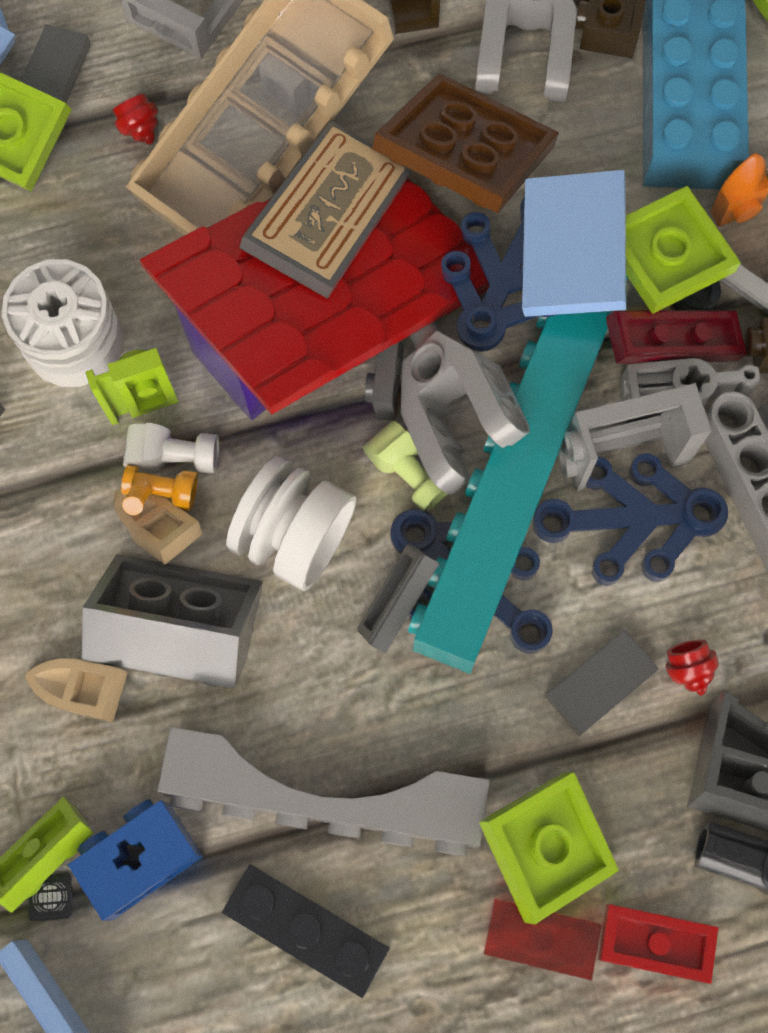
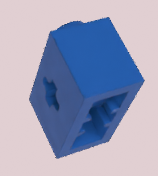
[67,799,204,921]

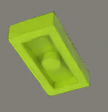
[0,796,94,913]

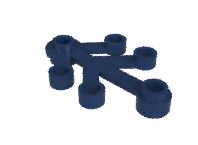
[441,197,554,352]
[533,453,728,586]
[390,509,553,654]

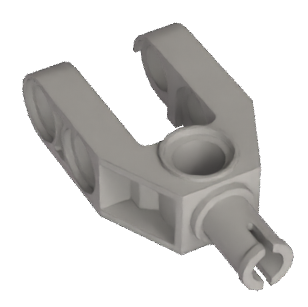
[475,0,577,102]
[401,322,530,494]

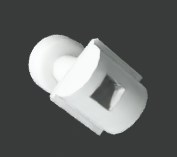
[123,423,219,474]

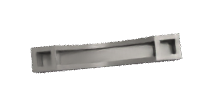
[157,727,490,856]

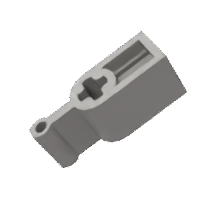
[619,358,761,423]

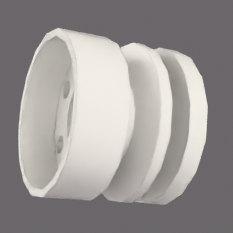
[2,259,123,387]
[226,456,357,591]

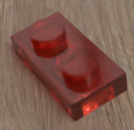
[482,899,602,981]

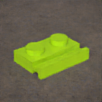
[85,348,179,425]

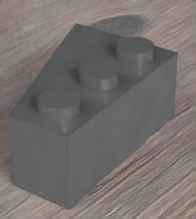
[687,690,768,832]

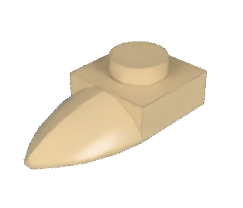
[114,489,202,564]
[25,658,128,723]

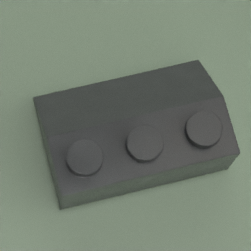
[82,554,263,688]

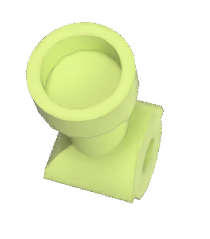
[362,420,447,512]

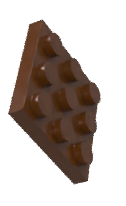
[372,73,559,214]

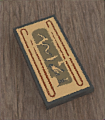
[239,120,412,299]

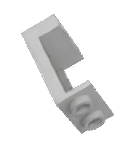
[121,0,244,59]
[559,383,712,492]

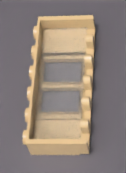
[126,0,394,235]

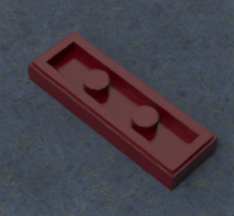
[606,310,747,364]

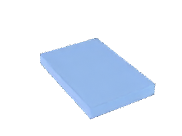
[522,170,626,317]

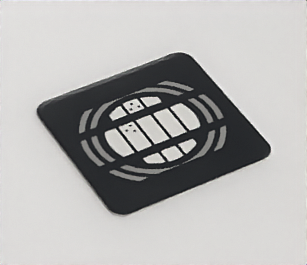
[29,874,72,921]

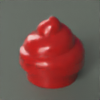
[112,93,159,145]
[665,639,719,696]

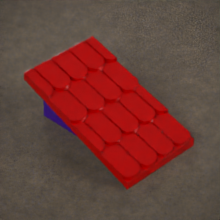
[139,178,490,421]

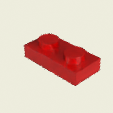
[598,904,719,984]

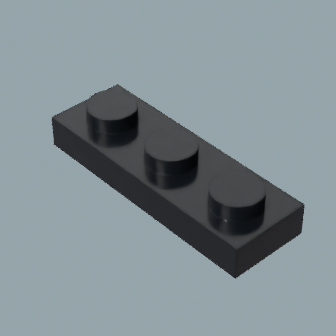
[221,864,390,999]

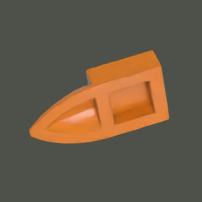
[710,153,768,227]

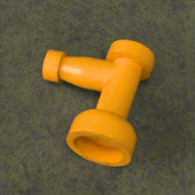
[121,465,198,515]

